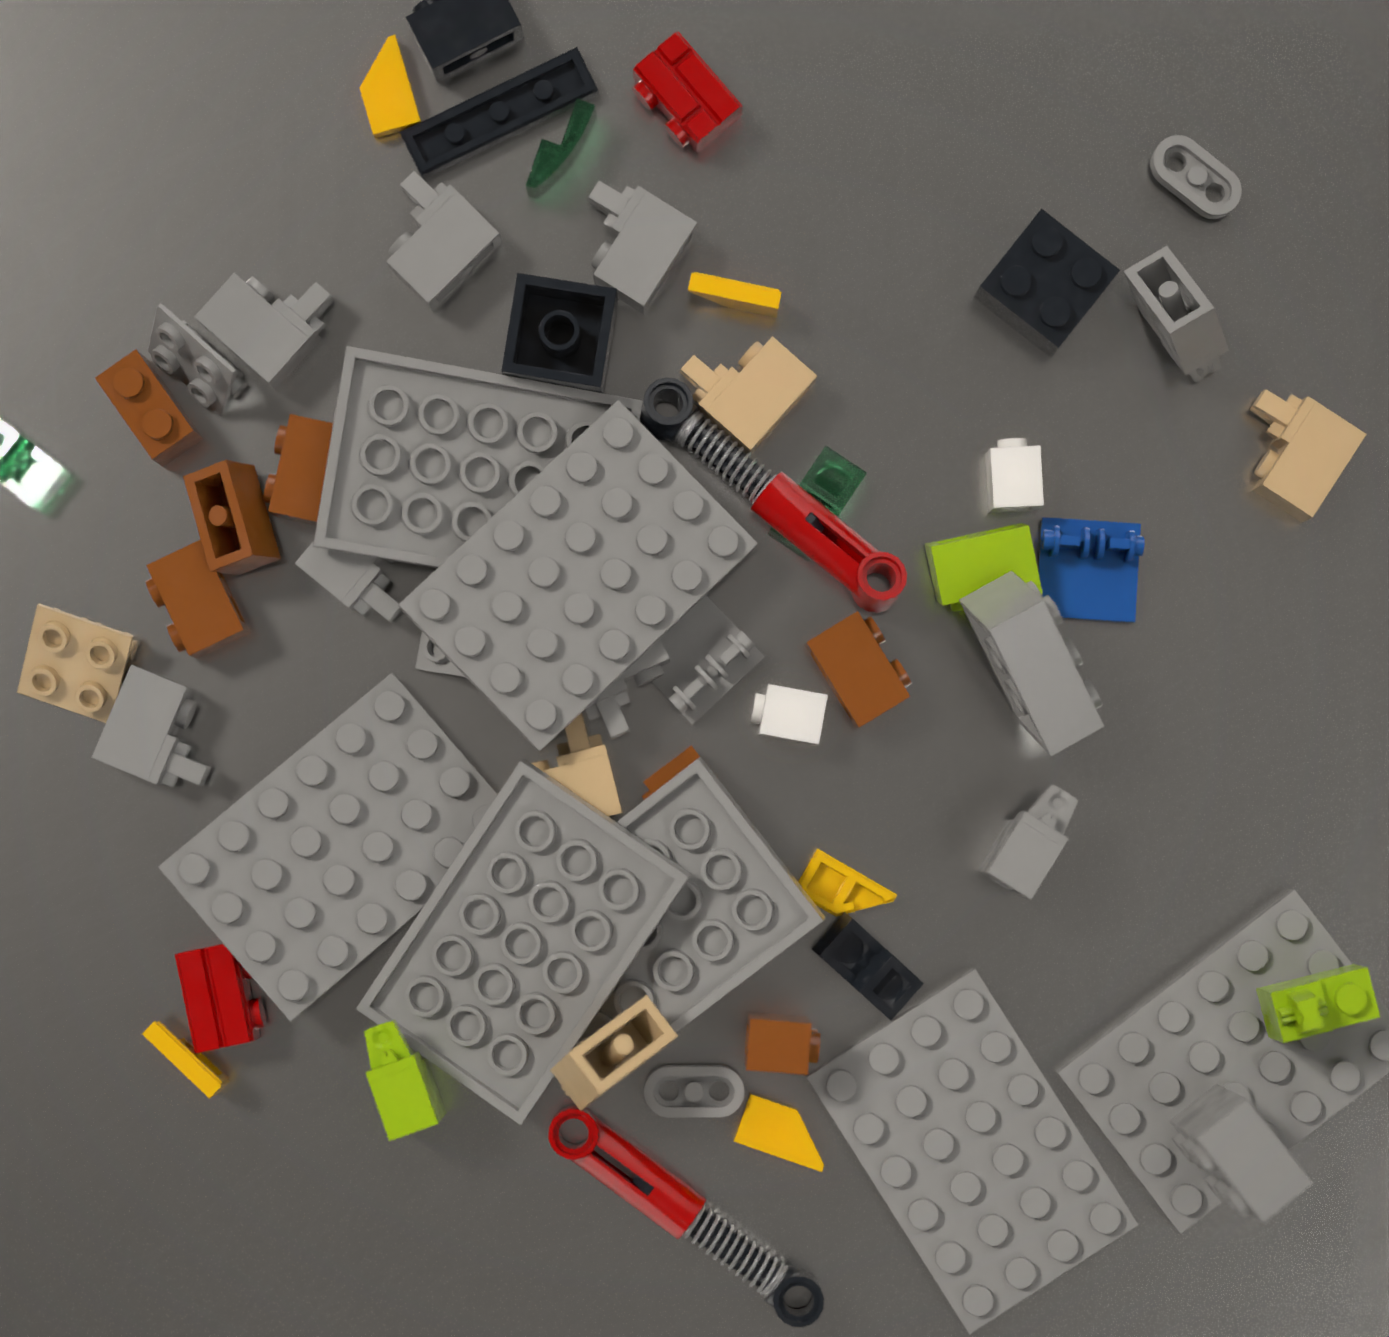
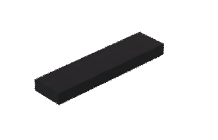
[400,47,599,180]

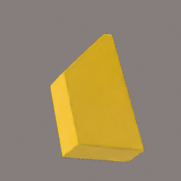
[360,35,421,139]
[688,272,782,318]
[798,848,897,917]
[142,1021,230,1099]
[734,1092,824,1172]

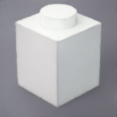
[985,438,1044,513]
[751,684,828,746]

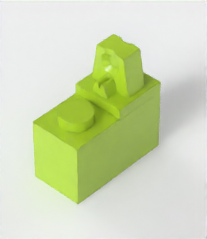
[925,523,1043,611]
[1256,964,1380,1043]
[364,1020,446,1141]

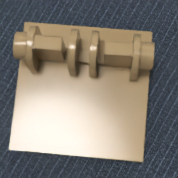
[17,603,139,723]

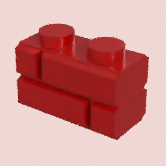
[632,31,743,153]
[175,943,266,1054]

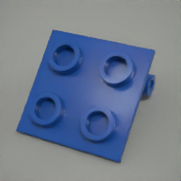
[1038,517,1145,623]

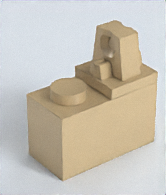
[680,336,817,454]
[1250,390,1367,523]
[531,713,623,817]
[550,995,678,1111]

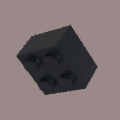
[974,208,1120,358]
[501,273,618,393]

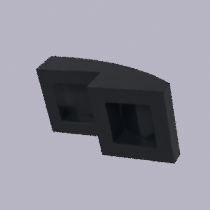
[812,912,924,1020]

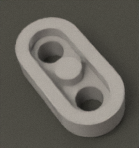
[1150,135,1242,219]
[644,1065,745,1118]

